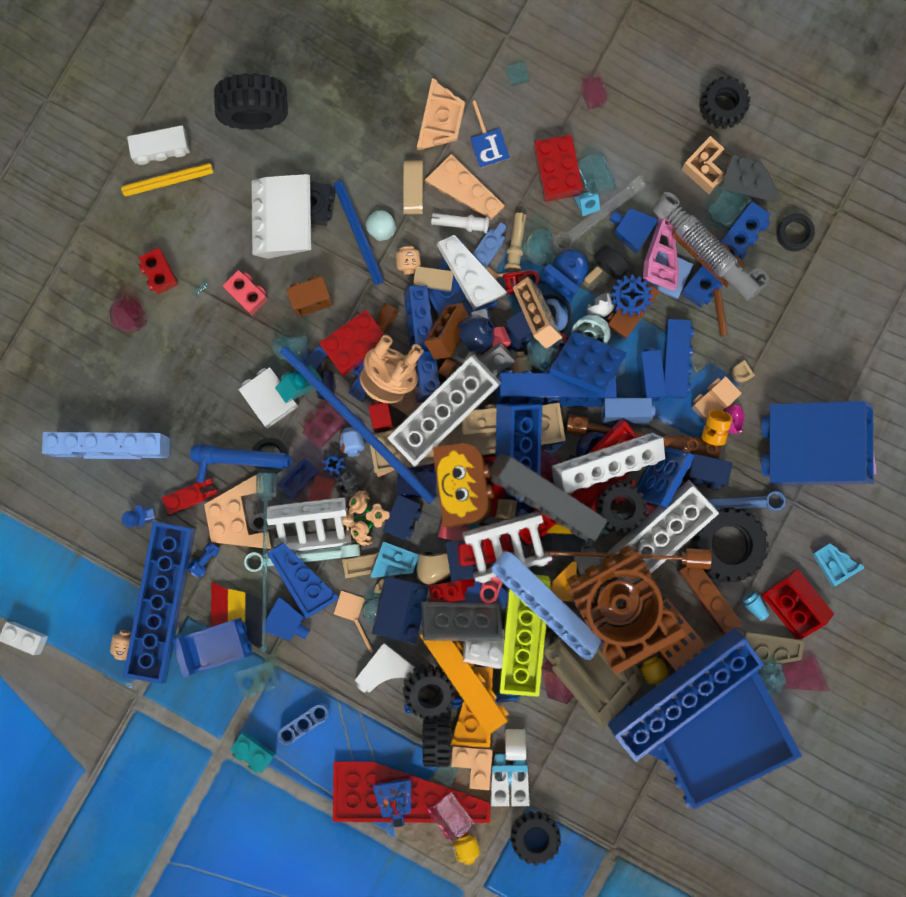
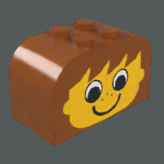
[433,443,494,529]

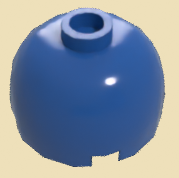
[552,249,589,287]

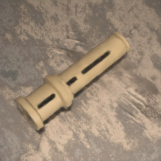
[504,213,526,272]

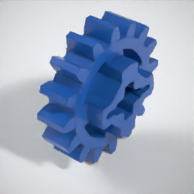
[610,275,653,317]

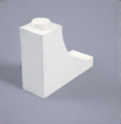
[355,643,418,693]

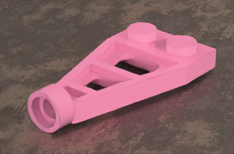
[643,217,679,291]

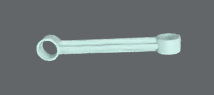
[244,544,360,572]

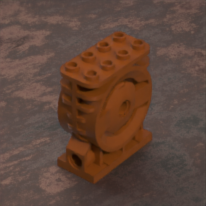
[565,545,686,675]

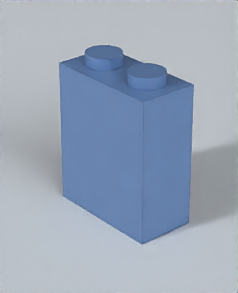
[601,398,655,426]

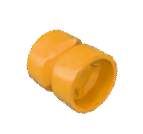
[701,410,733,446]

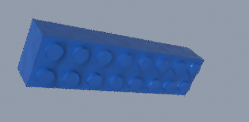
[123,522,196,684]
[608,627,764,762]

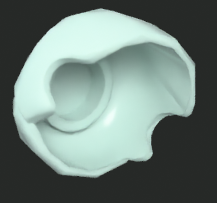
[366,210,396,241]

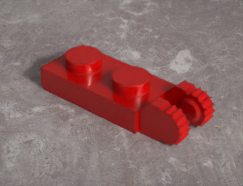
[161,479,218,516]

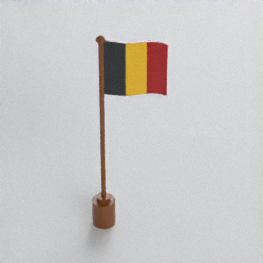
[530,499,711,569]

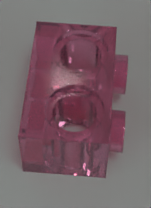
[302,405,346,450]

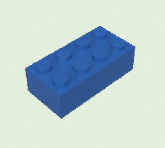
[495,403,542,476]

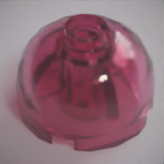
[109,294,147,333]

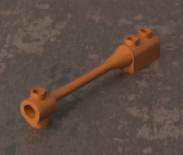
[566,413,721,459]

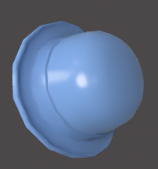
[546,299,568,331]

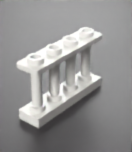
[267,497,352,552]
[462,511,552,583]

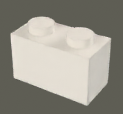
[0,622,48,655]

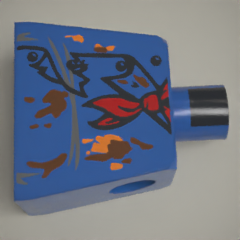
[373,778,412,827]

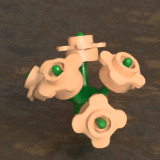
[342,490,389,546]

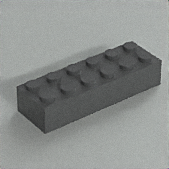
[487,454,608,541]

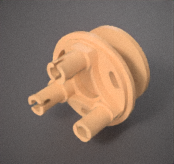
[360,335,424,403]

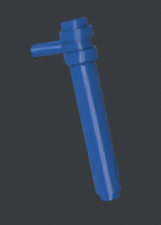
[190,444,291,483]

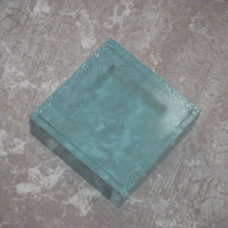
[506,62,529,86]
[433,763,459,786]

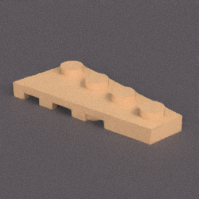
[425,154,505,220]

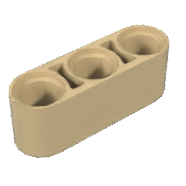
[403,161,423,214]

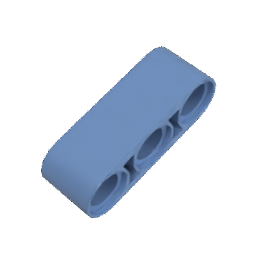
[278,703,330,745]

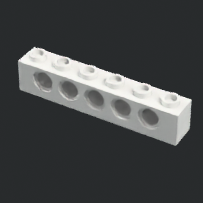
[552,433,665,494]

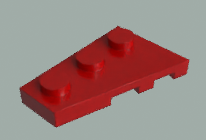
[457,533,516,566]

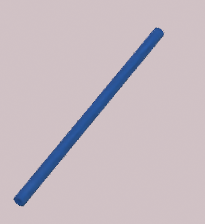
[279,346,436,504]

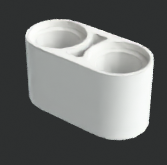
[505,729,526,760]

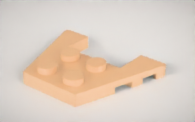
[204,475,272,549]

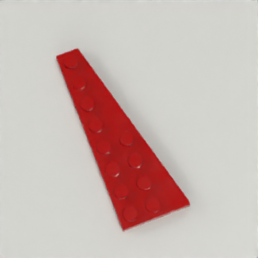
[518,419,638,546]

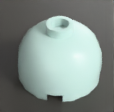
[571,315,611,344]

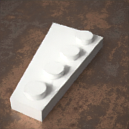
[437,235,507,310]

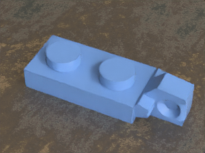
[472,222,507,269]

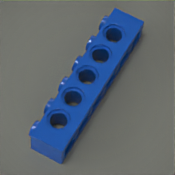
[682,202,771,308]
[404,286,440,403]

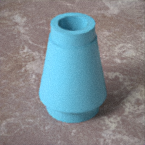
[742,591,769,621]

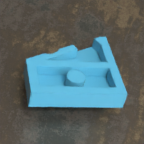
[370,542,418,578]
[812,544,864,587]

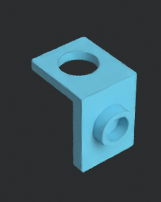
[574,191,600,216]

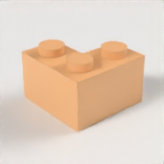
[681,136,724,194]
[691,377,742,422]
[451,746,492,790]

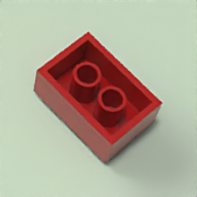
[533,134,583,202]
[319,310,385,377]

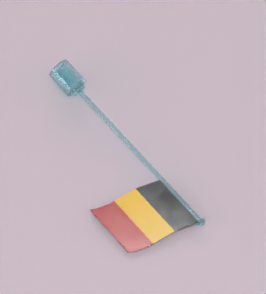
[211,473,276,652]

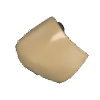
[416,552,451,586]

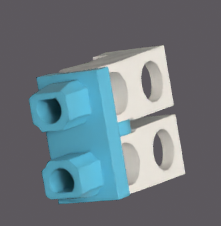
[491,753,529,806]

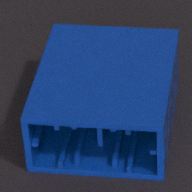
[761,401,874,485]

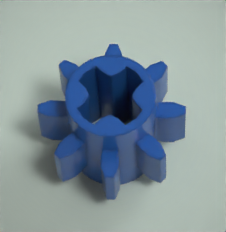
[322,453,346,476]

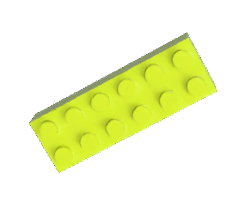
[499,575,551,697]

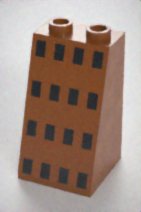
[634,597,708,673]

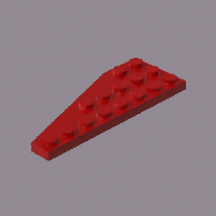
[333,761,490,823]

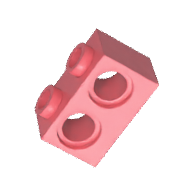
[223,270,268,315]

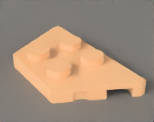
[417,79,465,150]

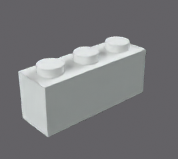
[127,125,190,165]

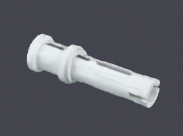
[431,213,489,234]

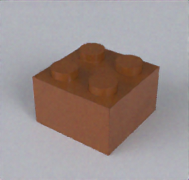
[286,276,333,318]

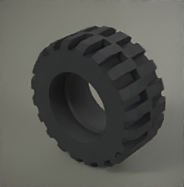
[214,73,288,130]
[691,507,769,582]

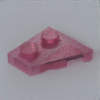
[777,655,829,691]

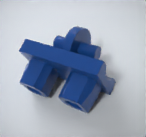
[122,505,155,529]

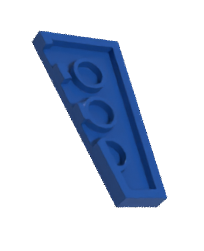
[266,542,340,619]

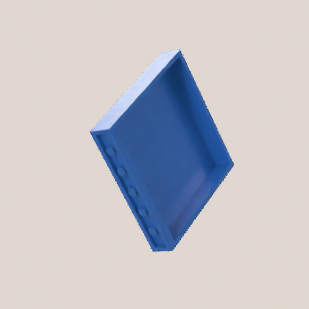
[638,671,803,810]

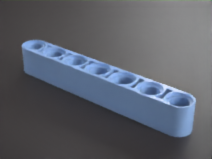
[492,551,601,660]

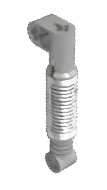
[653,192,770,301]

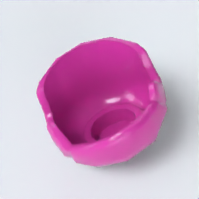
[723,405,745,434]

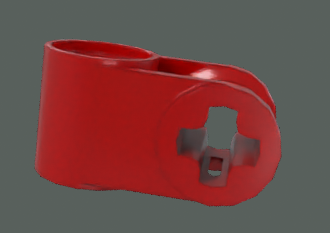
[502,270,539,295]

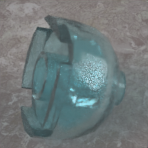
[522,228,554,266]
[270,334,309,365]
[527,338,563,372]

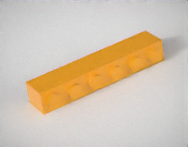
[420,634,509,735]

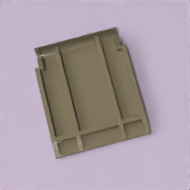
[545,614,645,730]

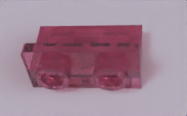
[428,792,475,841]

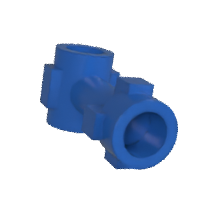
[187,543,220,578]

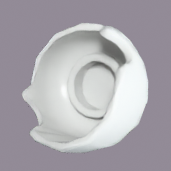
[586,291,615,317]

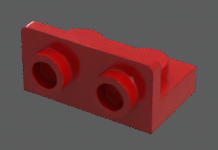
[429,579,475,602]

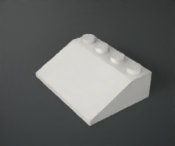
[252,174,311,259]

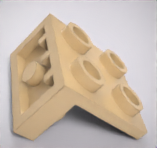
[462,405,497,435]

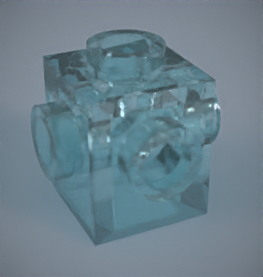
[759,662,786,694]

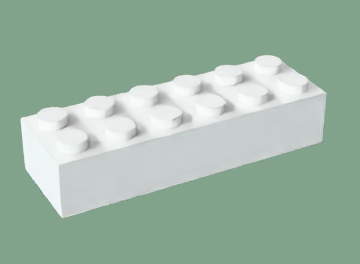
[388,355,501,467]
[602,480,719,583]

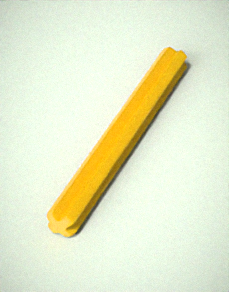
[121,163,213,196]

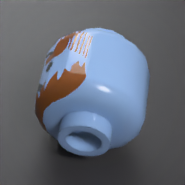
[339,427,365,457]

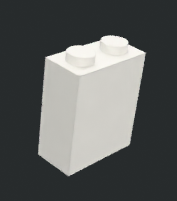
[238,367,298,429]

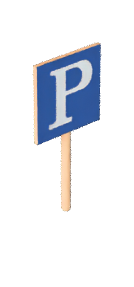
[470,100,510,168]

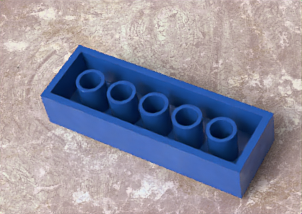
[494,370,617,407]

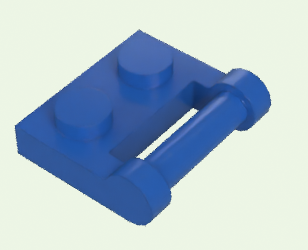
[539,264,579,304]

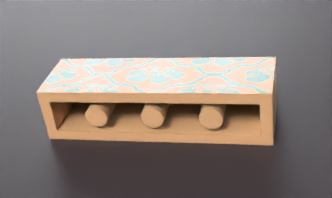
[513,277,562,349]

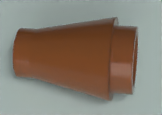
[377,303,398,332]

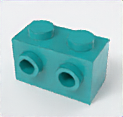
[275,365,322,403]
[230,731,276,773]

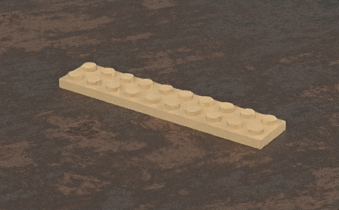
[370,403,566,473]

